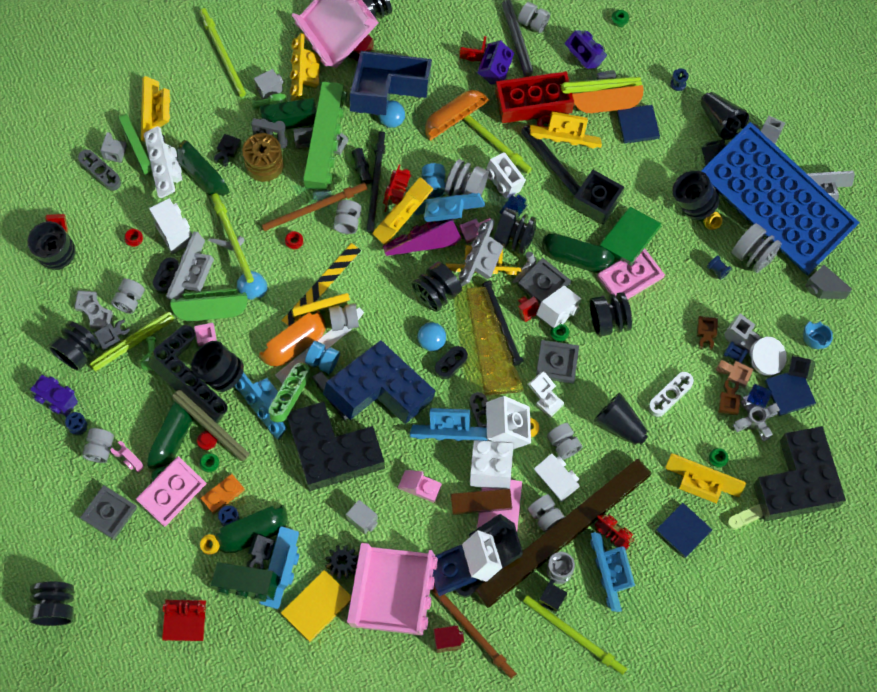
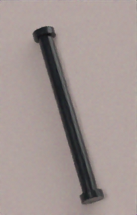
[481,281,524,366]

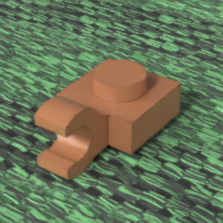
[716,360,753,388]

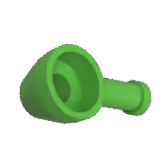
[252,94,287,109]
[140,336,160,371]

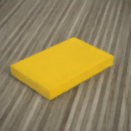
[291,293,350,318]
[281,570,352,642]

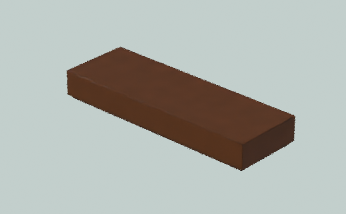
[451,489,512,515]

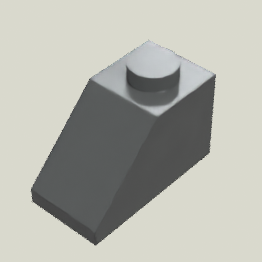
[805,265,853,299]

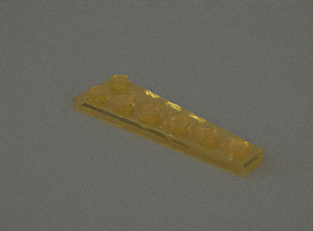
[466,287,523,395]

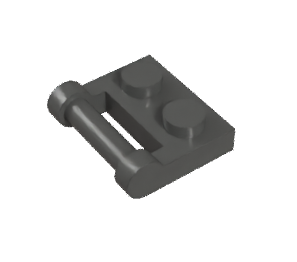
[251,118,288,149]

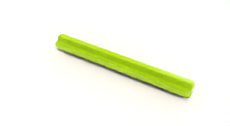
[561,77,642,93]
[90,311,174,371]

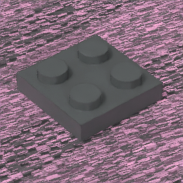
[518,258,571,304]
[536,340,579,384]
[80,485,137,540]

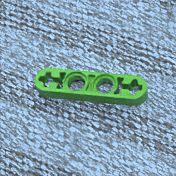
[118,113,152,175]
[269,363,310,422]

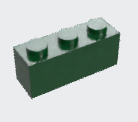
[260,98,316,129]
[211,562,280,602]

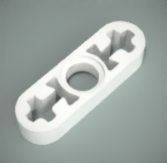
[649,372,694,417]

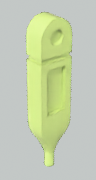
[727,504,763,530]

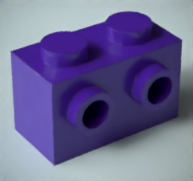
[564,30,608,69]
[477,40,514,85]
[30,375,78,417]

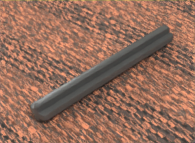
[502,0,533,76]

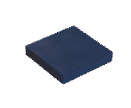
[617,105,660,144]
[764,372,816,416]
[655,503,713,559]
[432,545,477,596]

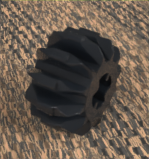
[325,545,359,580]

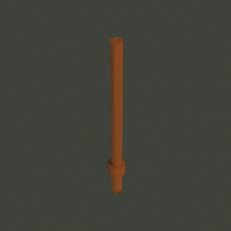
[262,182,367,231]
[430,586,517,679]

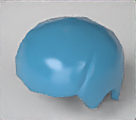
[378,100,405,128]
[237,271,267,300]
[803,321,833,349]
[417,322,447,351]

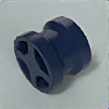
[65,412,88,435]
[218,506,240,527]

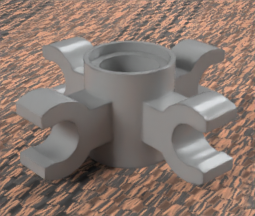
[733,394,780,441]

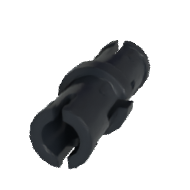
[352,148,372,185]

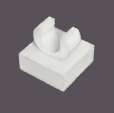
[528,371,556,399]
[536,391,564,418]

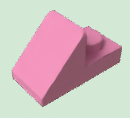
[398,470,442,503]

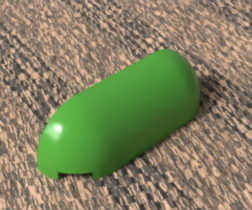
[170,289,248,321]

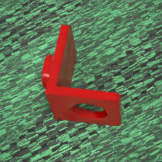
[459,36,487,62]

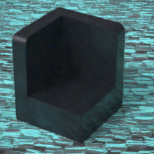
[701,139,726,165]
[788,356,816,380]
[539,579,567,614]

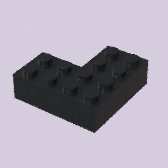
[287,402,385,492]
[753,426,846,522]

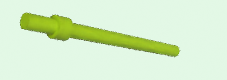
[200,8,246,97]
[464,115,532,174]
[211,194,254,283]
[523,595,628,675]

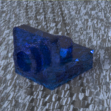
[499,194,529,218]
[747,383,772,409]

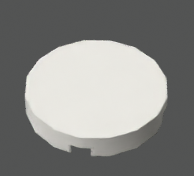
[750,337,787,375]

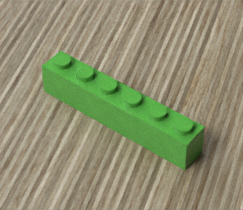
[303,82,348,191]

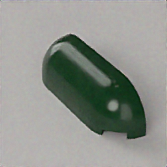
[177,140,230,196]
[542,234,615,273]
[147,401,193,469]
[214,505,288,553]

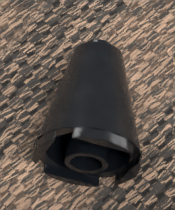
[701,92,749,140]
[594,392,649,445]

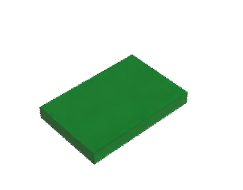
[600,207,662,265]

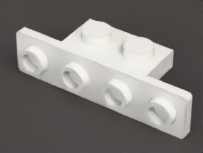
[144,126,182,198]

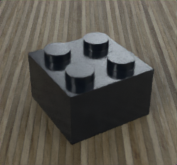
[572,169,625,225]

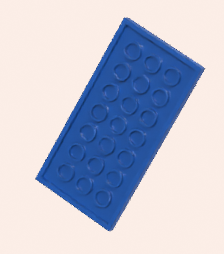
[701,122,860,276]

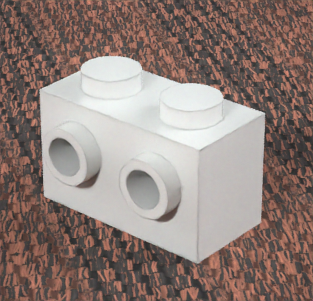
[486,152,526,199]
[536,286,581,328]
[534,454,580,502]
[462,530,502,582]

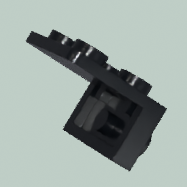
[469,514,523,568]

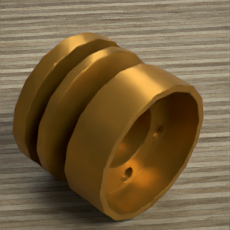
[242,133,284,182]

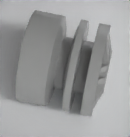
[445,159,489,197]
[731,223,782,274]

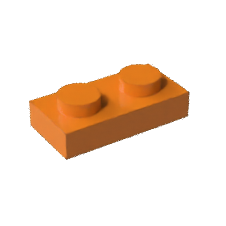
[201,474,245,515]

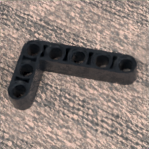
[148,325,228,423]

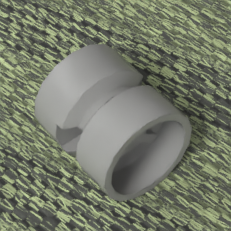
[518,1,551,33]
[333,200,361,234]
[111,278,145,314]
[329,303,359,331]
[547,423,583,460]
[82,428,114,463]
[528,494,565,532]
[546,552,575,584]

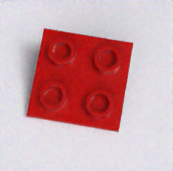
[383,164,411,212]
[595,514,635,550]
[162,600,206,641]

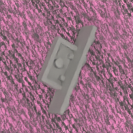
[808,171,855,200]
[458,219,504,286]
[167,231,214,301]

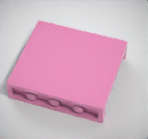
[292,0,379,68]
[347,543,438,635]

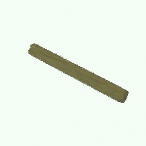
[172,390,249,461]

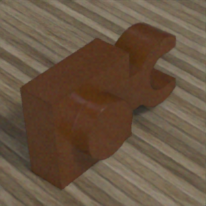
[697,316,718,350]
[718,380,741,416]

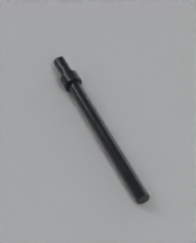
[366,131,386,233]

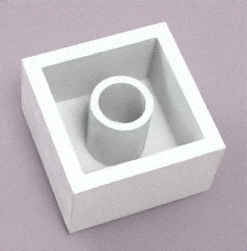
[149,198,192,254]
[486,396,531,449]
[470,440,513,489]

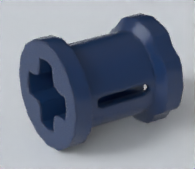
[670,68,689,91]
[707,255,732,280]
[723,341,749,363]

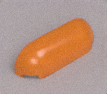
[573,85,644,113]
[425,90,489,141]
[259,311,326,366]

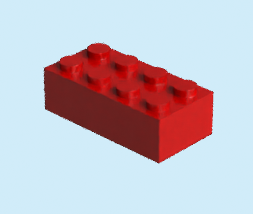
[495,71,574,124]

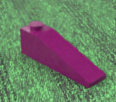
[383,219,461,256]

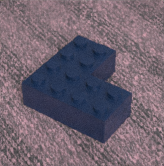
[350,51,432,115]
[323,340,436,424]

